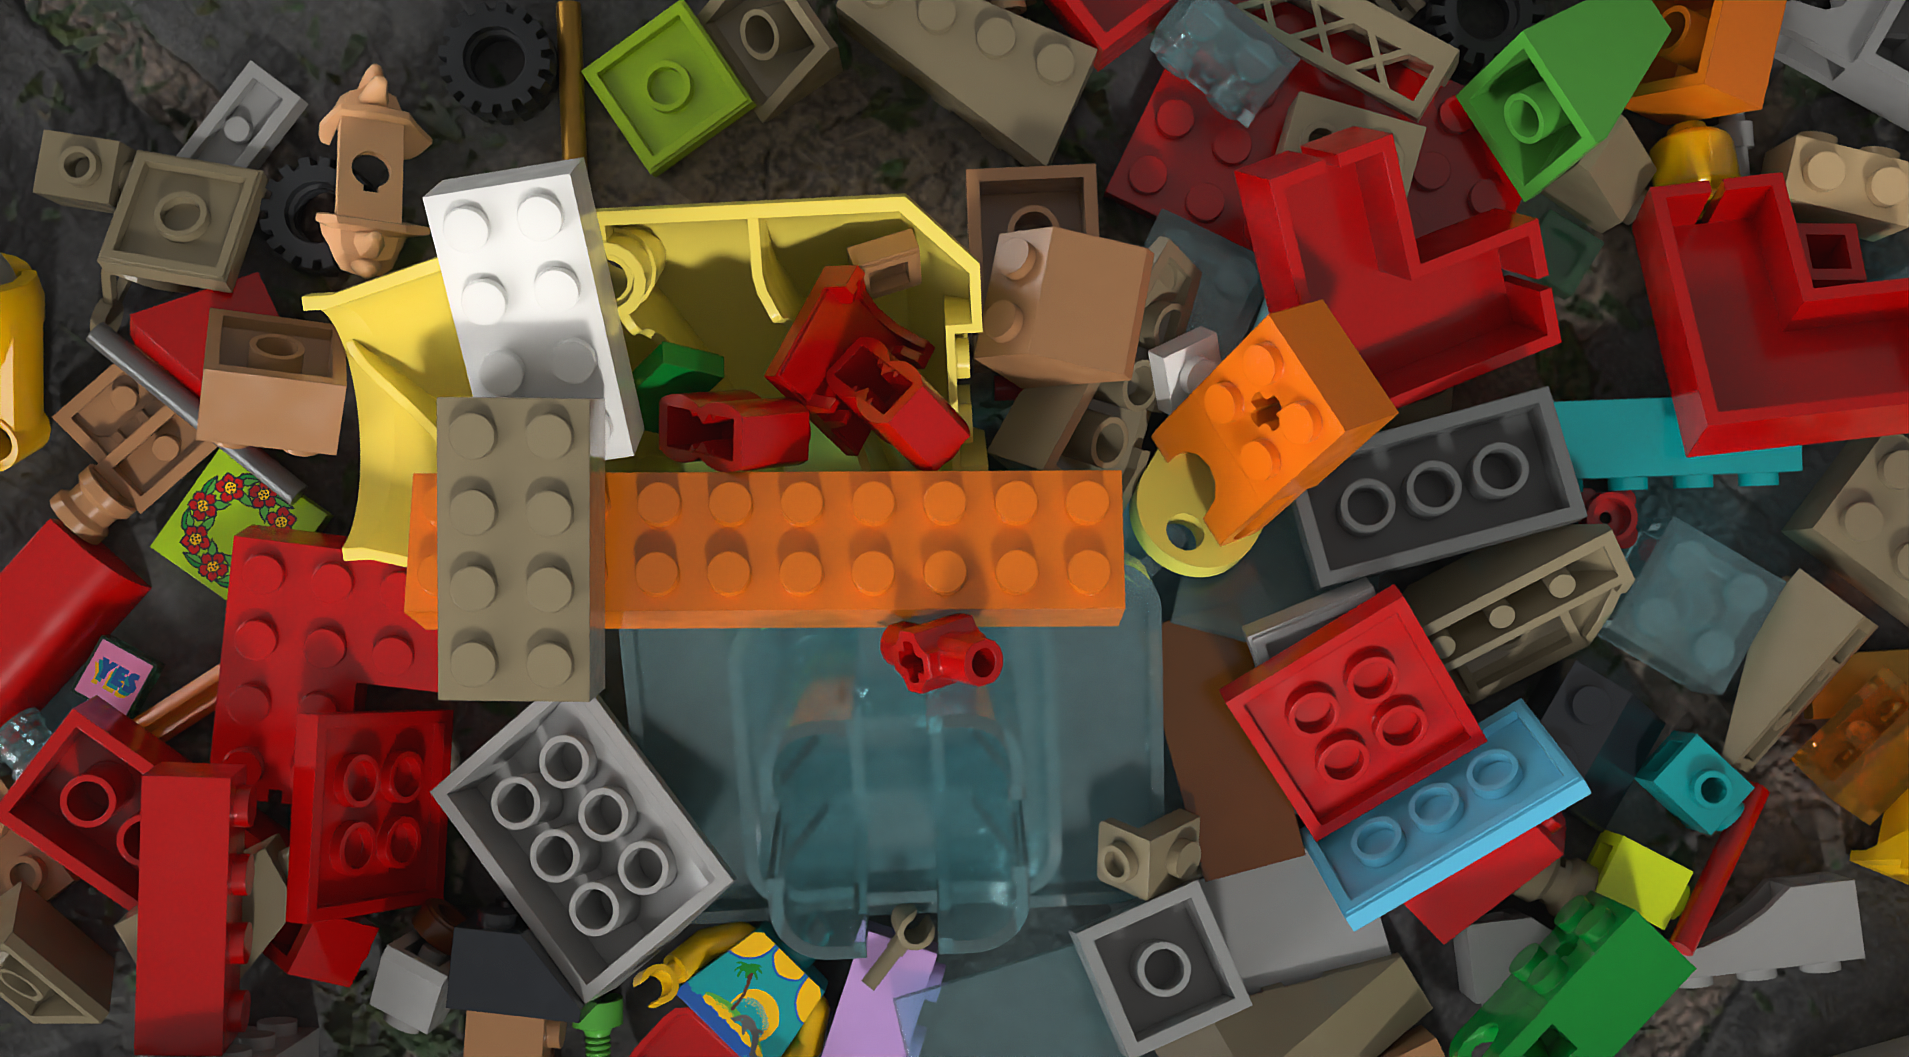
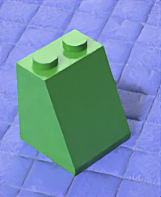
[1456,0,1672,202]

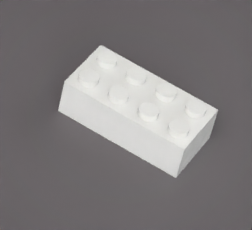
[422,157,645,460]

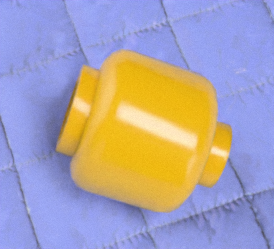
[1649,120,1741,220]

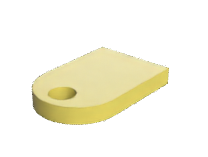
[1129,448,1263,577]

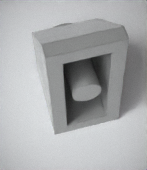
[369,929,451,1034]

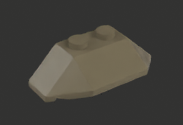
[1402,524,1635,704]

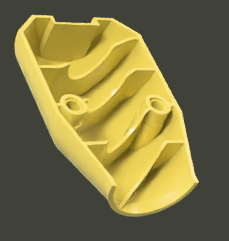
[301,193,988,567]

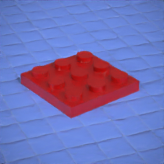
[1219,584,1488,842]
[285,709,454,925]

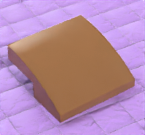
[52,345,217,514]

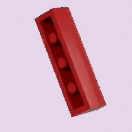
[0,518,152,756]

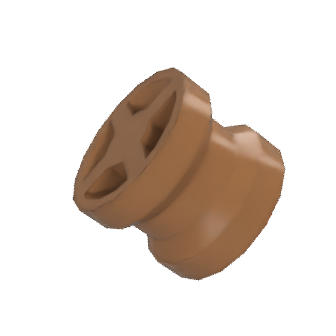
[49,464,136,545]

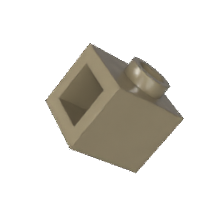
[33,129,137,214]

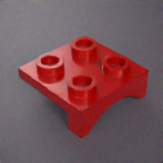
[764,265,935,456]

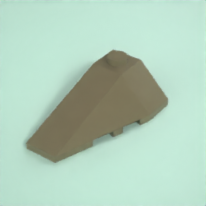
[987,236,1203,512]
[1155,952,1433,1057]

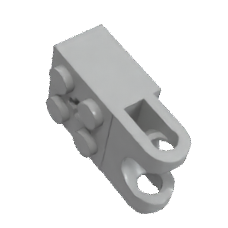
[1774,0,1909,131]

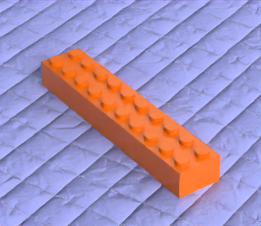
[404,470,1126,630]

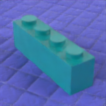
[1554,397,1803,492]

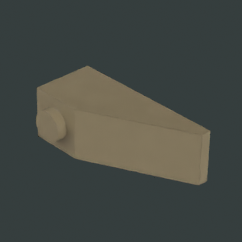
[1721,568,1879,773]

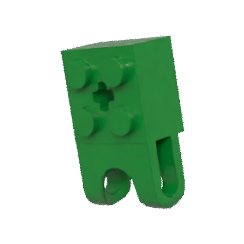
[1449,890,1697,1057]

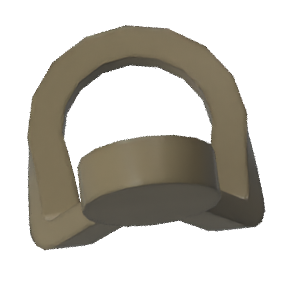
[90,269,196,332]

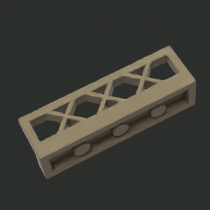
[1195,0,1460,123]

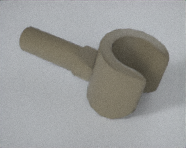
[861,900,935,991]

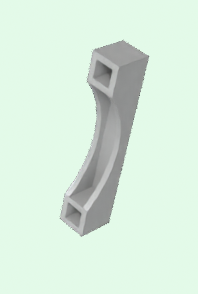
[1453,871,1865,1007]

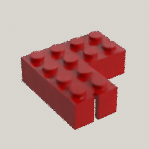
[1234,126,1562,409]
[1632,172,1909,458]
[210,524,438,804]

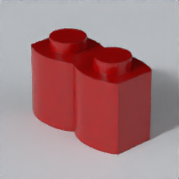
[826,337,970,471]
[659,389,811,473]

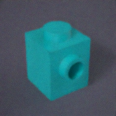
[1634,730,1755,835]

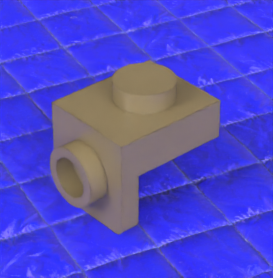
[1097,808,1201,902]

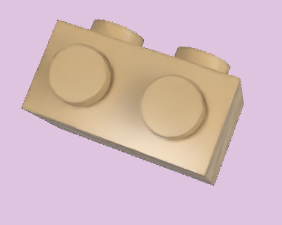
[1761,131,1909,242]

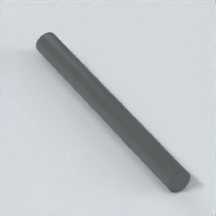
[86,322,308,506]

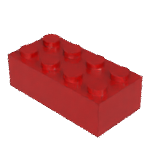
[0,695,290,911]

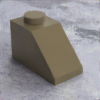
[1540,115,1657,234]

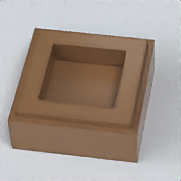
[847,228,922,299]

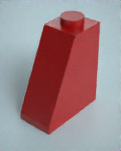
[130,272,282,450]
[1403,811,1566,945]

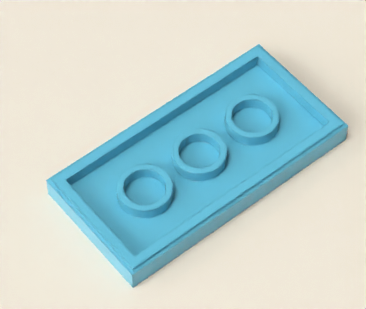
[1299,698,1591,932]

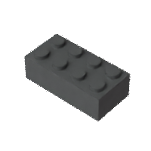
[1291,386,1588,592]

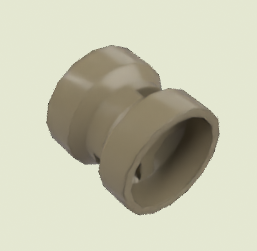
[1512,857,1599,917]

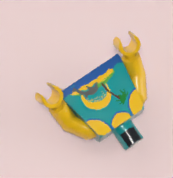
[633,913,835,1057]

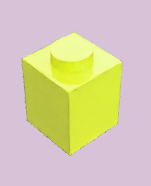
[1586,830,1693,930]

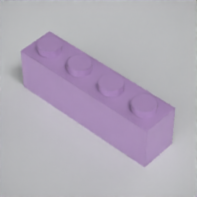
[821,919,946,1057]

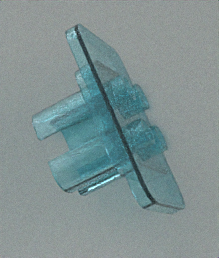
[619,552,1165,960]

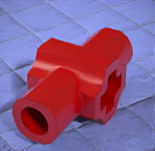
[880,613,1003,694]

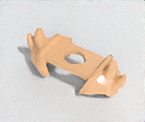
[315,63,432,279]

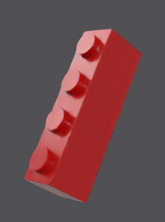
[134,762,257,1056]

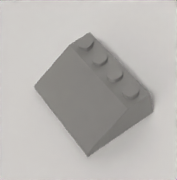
[430,694,738,1004]

